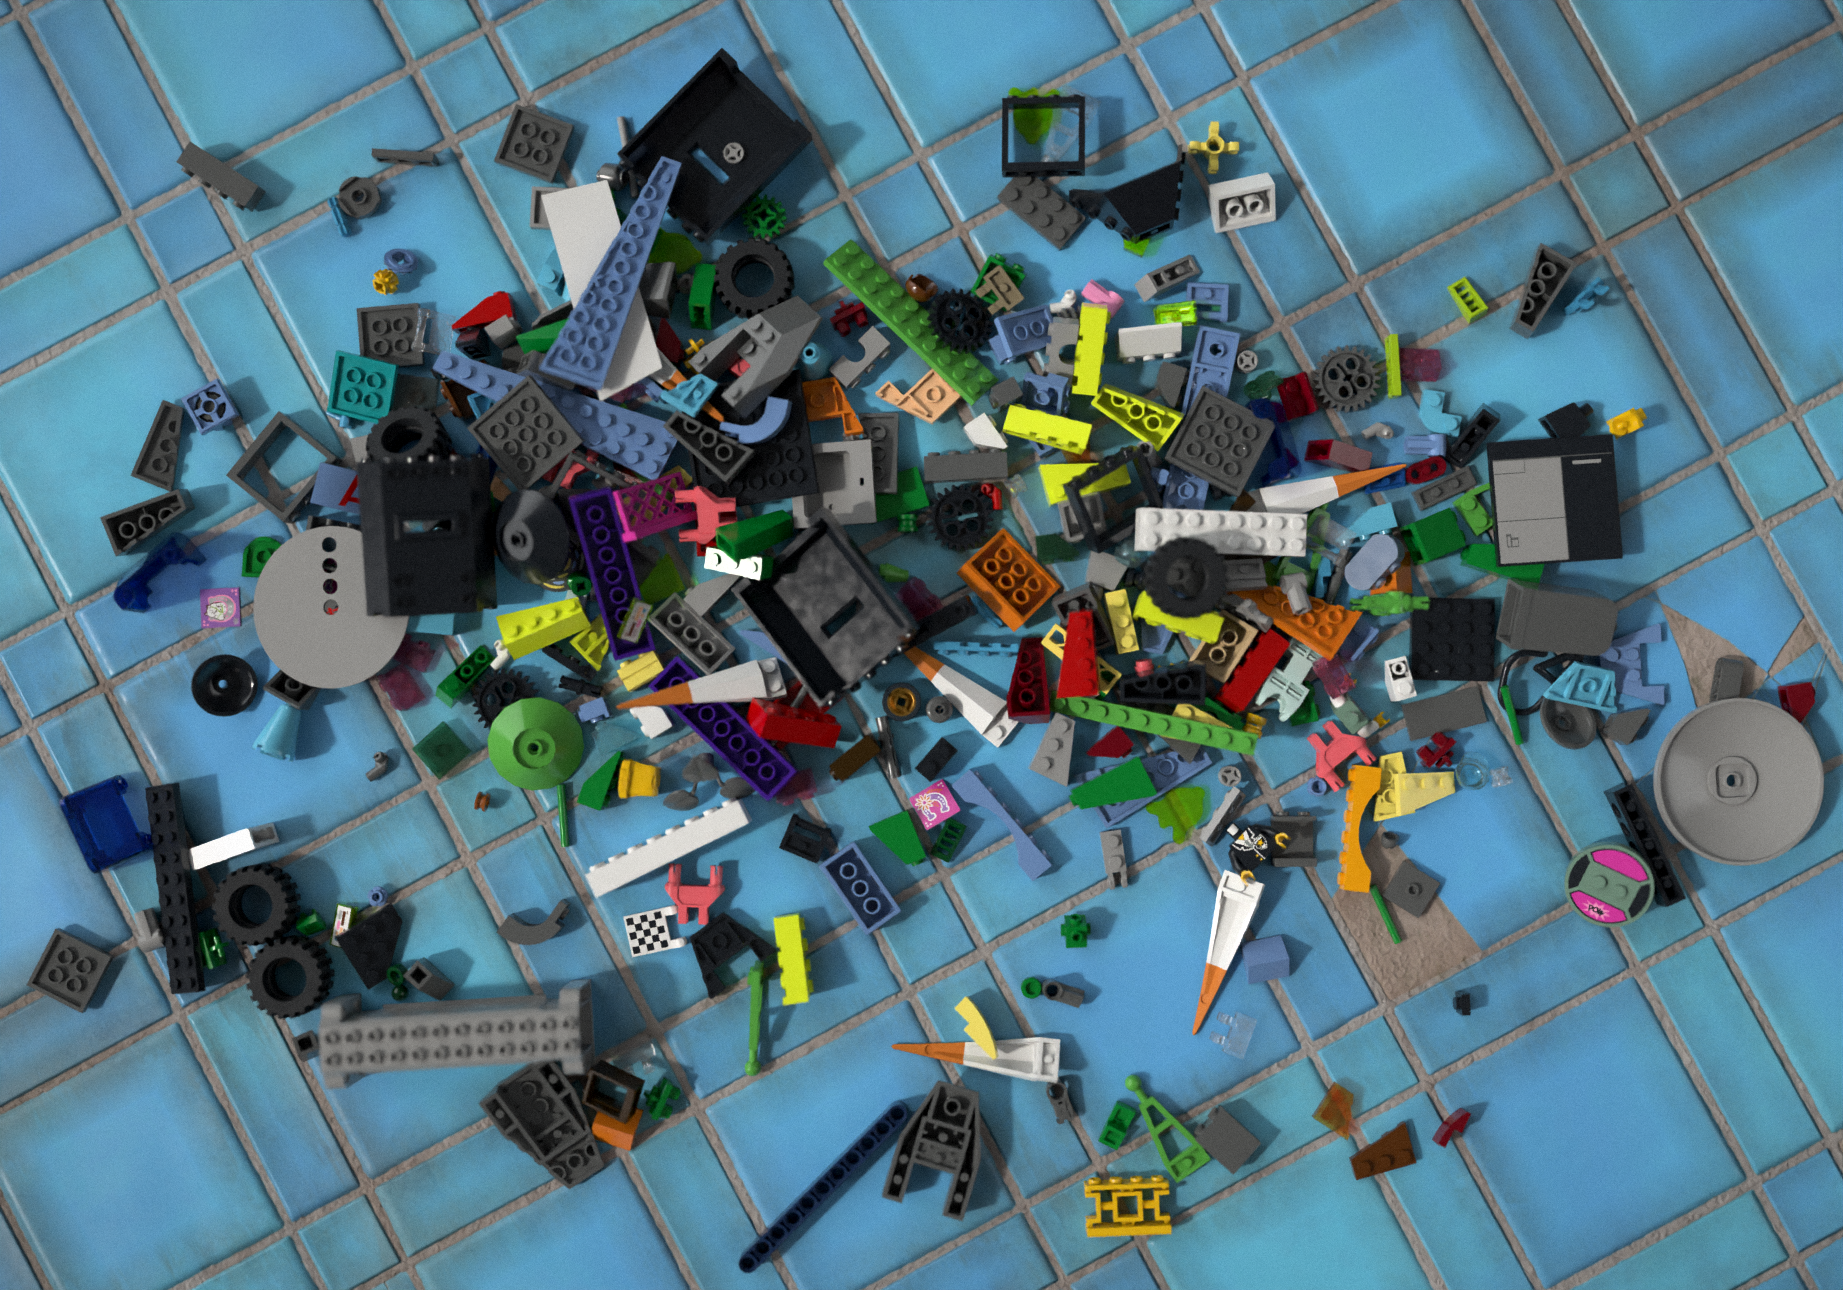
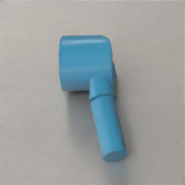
[325,411,353,429]

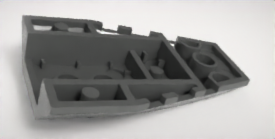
[479,1060,605,1189]

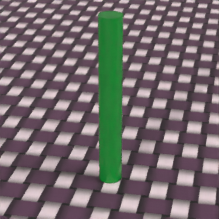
[1500,685,1524,745]
[557,784,570,847]
[1369,884,1402,944]

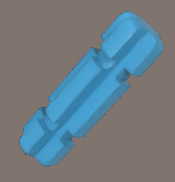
[327,197,352,237]
[971,596,1004,629]

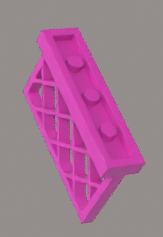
[613,472,698,542]

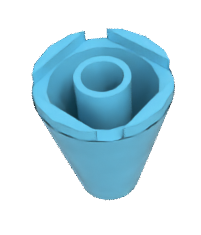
[793,342,833,382]
[252,703,301,762]

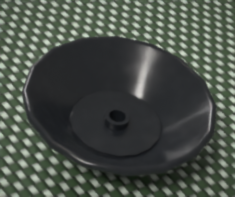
[493,489,570,585]

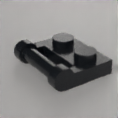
[779,813,832,864]

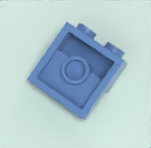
[1021,372,1072,416]

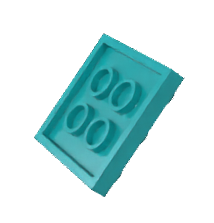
[327,350,399,424]

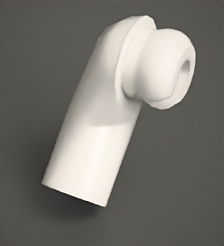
[1050,290,1077,314]
[490,639,510,671]

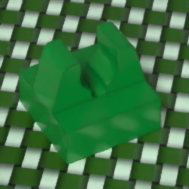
[296,909,326,936]

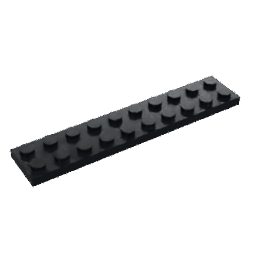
[145,783,206,994]

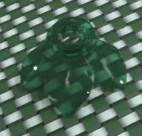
[1243,371,1284,400]

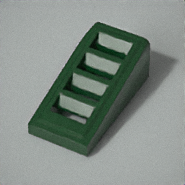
[930,817,967,863]

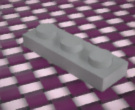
[1199,786,1246,847]

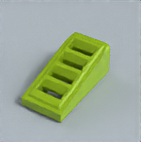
[1447,277,1488,324]

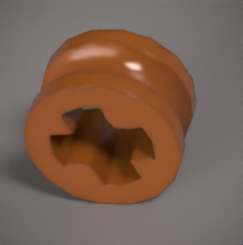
[474,792,490,812]

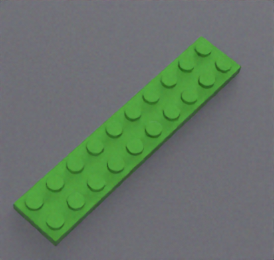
[823,239,999,406]

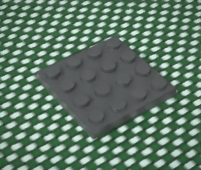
[467,375,585,490]
[1164,386,1276,498]

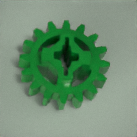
[742,194,787,240]

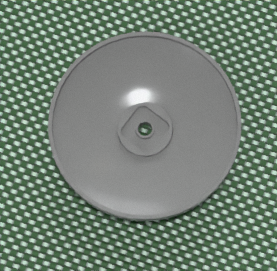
[1653,698,1824,866]

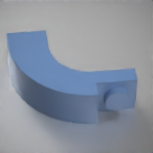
[719,397,792,445]

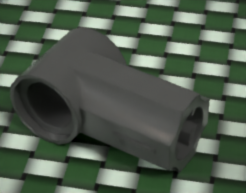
[1042,979,1084,1008]

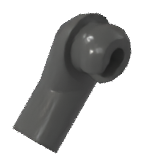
[366,751,389,782]

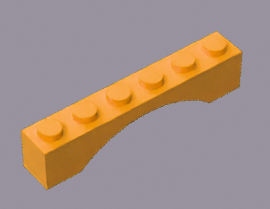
[1337,765,1382,893]

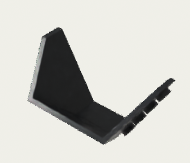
[1069,144,1186,244]

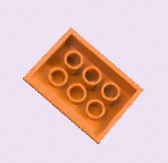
[957,528,1061,632]

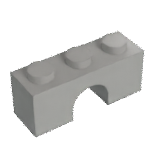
[1043,317,1079,385]
[829,326,891,390]

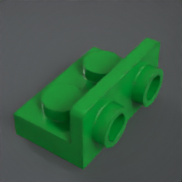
[1289,680,1320,727]

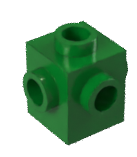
[1060,914,1091,948]

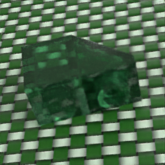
[1034,533,1079,565]

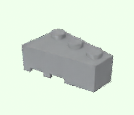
[1028,712,1075,787]

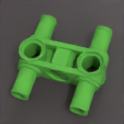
[1350,591,1429,616]

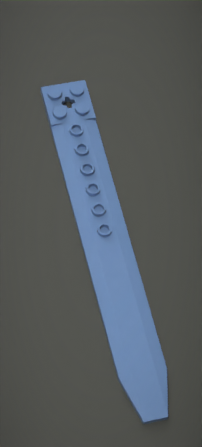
[1140,325,1240,655]

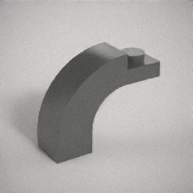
[496,899,571,945]

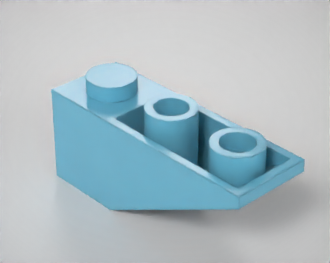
[1332,502,1397,547]

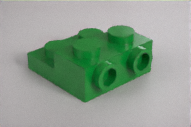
[970,253,1027,312]

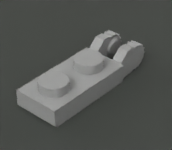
[1099,829,1128,890]

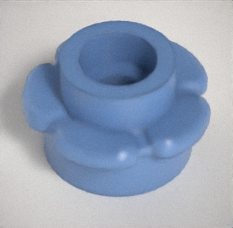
[1307,776,1327,797]
[367,886,388,907]

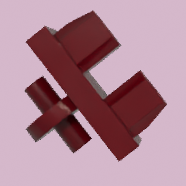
[829,300,869,337]
[1416,732,1456,768]

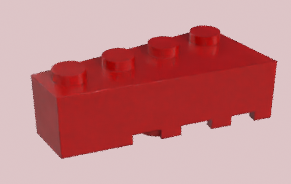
[1056,609,1101,698]
[1213,629,1291,713]
[745,697,842,748]

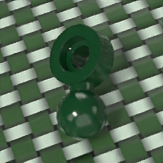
[387,964,409,1001]

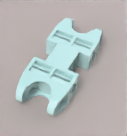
[1254,636,1328,722]

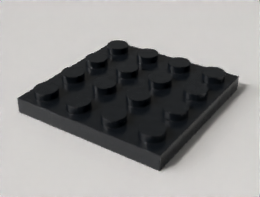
[1409,598,1495,682]

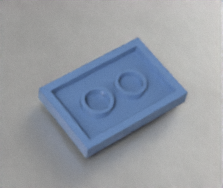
[994,304,1053,358]

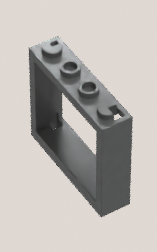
[226,411,343,524]
[546,451,646,544]

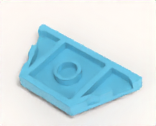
[1543,661,1617,713]

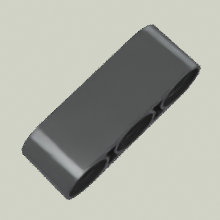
[1709,657,1744,702]

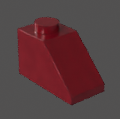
[656,318,686,367]
[1777,682,1816,724]
[1085,726,1134,758]

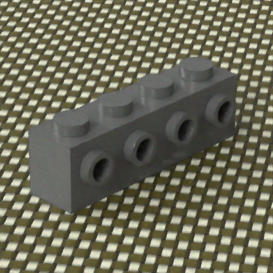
[176,142,266,212]
[924,449,1008,484]

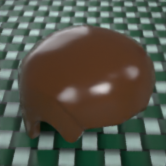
[905,274,939,302]

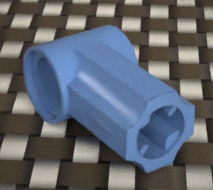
[1403,434,1446,457]

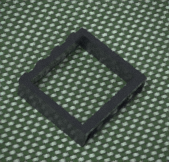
[1002,94,1085,178]
[1062,445,1164,554]

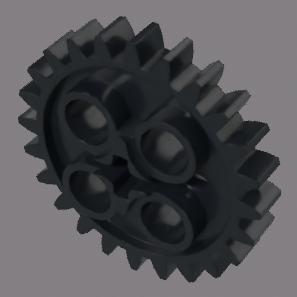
[927,288,993,354]
[926,484,993,552]
[472,668,539,728]

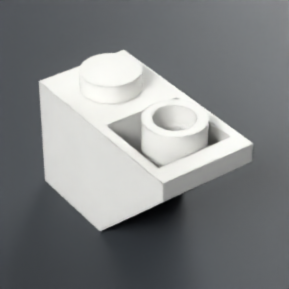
[963,413,1008,452]
[1385,656,1417,702]
[630,706,675,739]

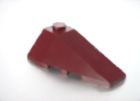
[1006,637,1050,724]

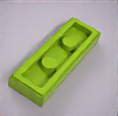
[1385,334,1401,399]

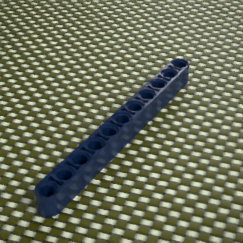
[739,1100,908,1273]

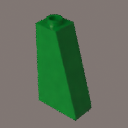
[715,509,794,563]
[1460,544,1545,583]
[1069,756,1157,809]

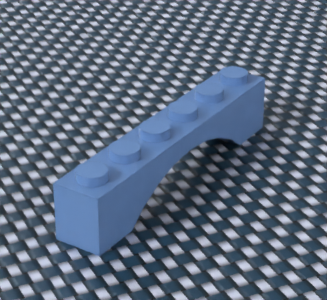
[951,769,1052,881]

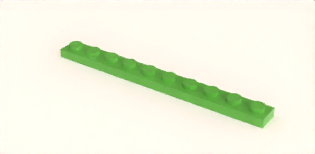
[1049,690,1258,756]

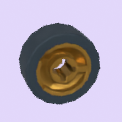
[882,682,921,722]

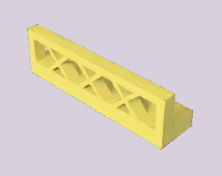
[1041,623,1122,694]

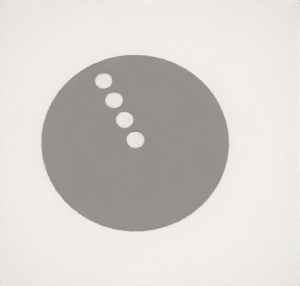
[253,526,409,689]

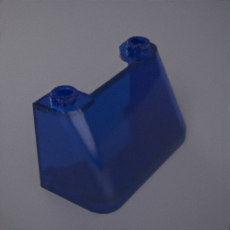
[1244,398,1302,488]
[113,532,207,613]
[59,775,153,874]

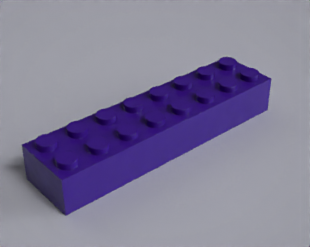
[568,486,656,661]
[648,656,800,802]

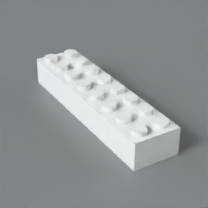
[1134,508,1307,557]
[586,797,752,898]

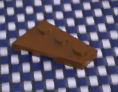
[1349,1121,1417,1180]

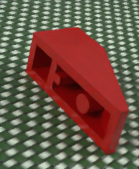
[451,291,517,334]

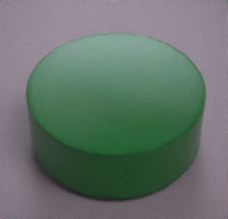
[1021,977,1042,999]

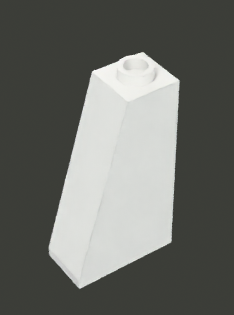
[188,822,279,870]

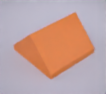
[1370,552,1412,596]
[592,1108,644,1151]

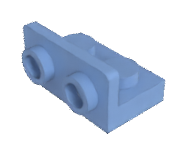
[1337,616,1380,662]

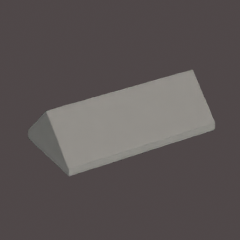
[647,592,736,675]

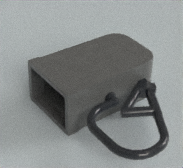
[1496,578,1618,716]

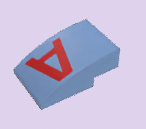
[310,462,360,515]

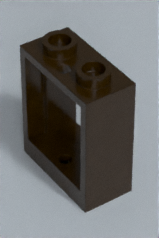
[829,734,882,782]
[582,1060,645,1124]

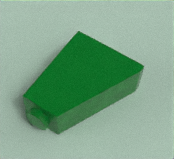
[689,263,717,330]
[868,810,926,866]

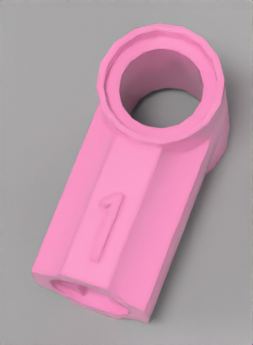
[1081,279,1125,319]

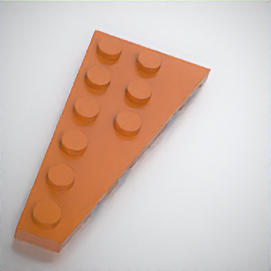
[1226,585,1363,661]

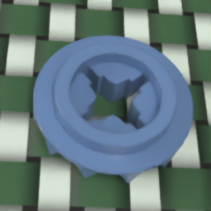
[384,249,418,275]

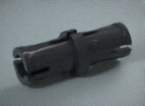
[559,675,603,699]

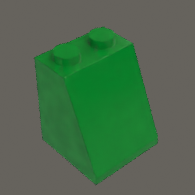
[1399,507,1466,566]

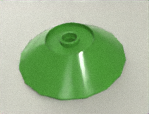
[487,697,584,791]

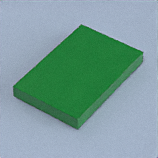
[861,466,930,525]

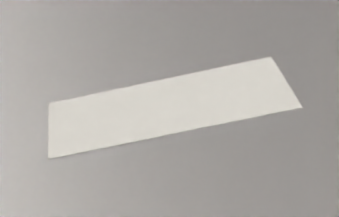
[541,180,662,401]

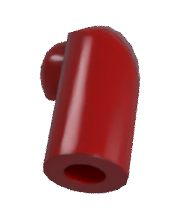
[981,483,1003,510]

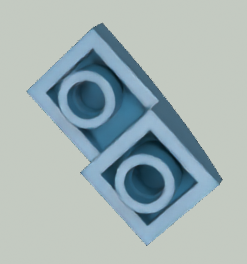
[1311,555,1334,599]

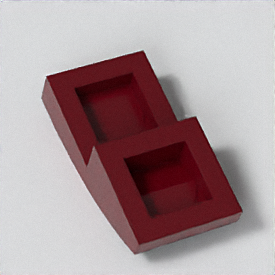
[1432,1108,1471,1148]

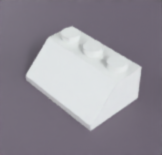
[1208,172,1276,233]
[1115,322,1182,364]

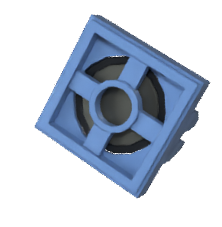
[181,378,240,436]

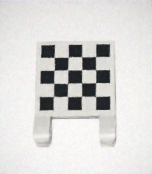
[623,904,687,957]

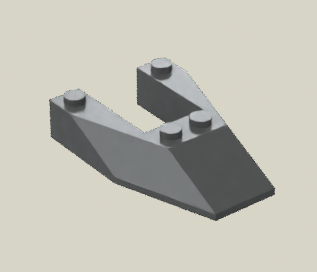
[688,295,822,419]
[882,1080,981,1222]

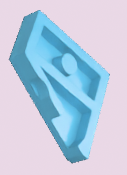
[660,373,718,418]

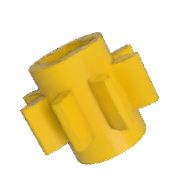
[372,269,399,295]

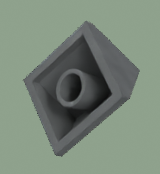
[263,669,321,710]

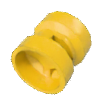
[1242,713,1267,739]

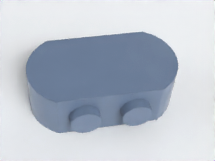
[1345,534,1405,591]

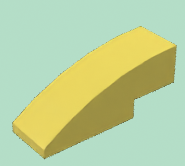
[954,996,999,1060]

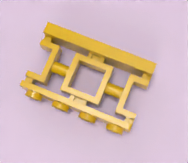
[1084,1175,1172,1237]

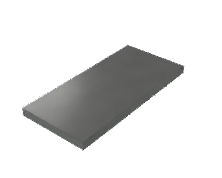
[1401,686,1487,741]

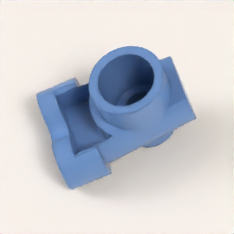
[1150,467,1172,492]

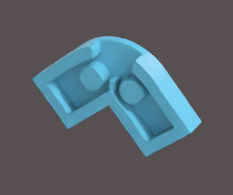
[1419,389,1462,438]

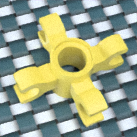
[1188,121,1239,174]

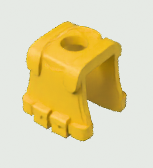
[618,759,661,799]

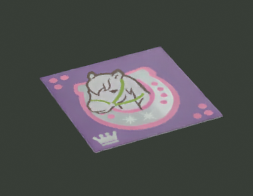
[200,587,241,628]

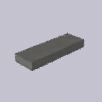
[371,148,439,167]
[1411,466,1477,511]

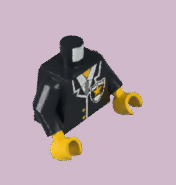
[1225,822,1291,886]

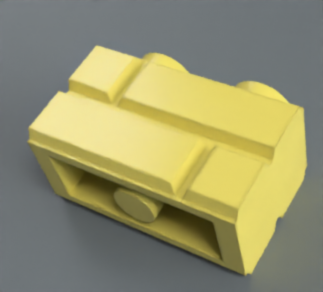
[617,650,665,692]

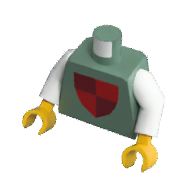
[1330,673,1390,738]

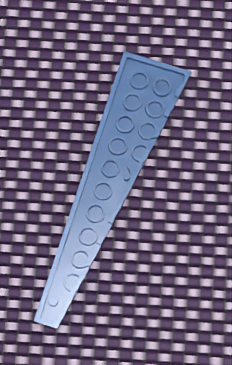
[539,156,682,391]
[432,350,679,481]

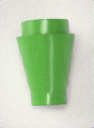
[878,562,909,583]

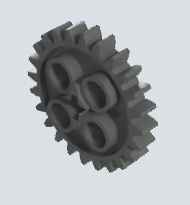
[1312,345,1381,413]

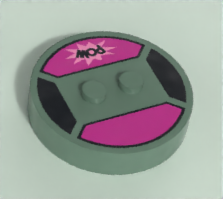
[1564,841,1654,927]

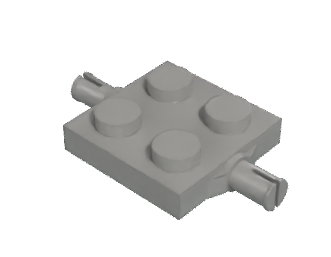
[1215,594,1273,632]

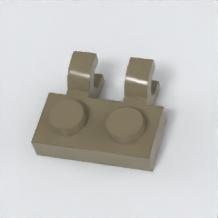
[975,265,1025,315]

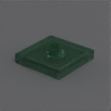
[412,721,472,780]

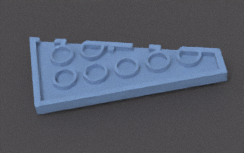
[1073,745,1212,828]

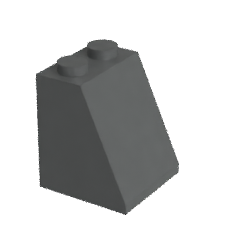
[639,262,678,319]

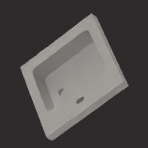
[792,439,877,529]

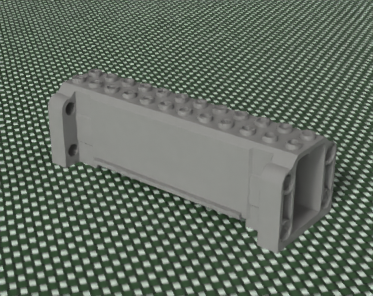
[319,979,595,1089]

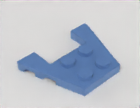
[1597,624,1665,705]

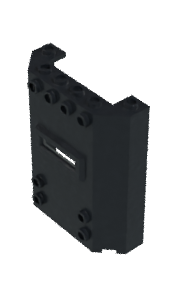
[617,48,813,245]
[357,453,497,618]
[731,507,920,708]

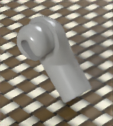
[1361,422,1394,440]

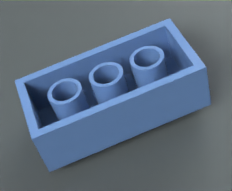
[818,842,901,935]

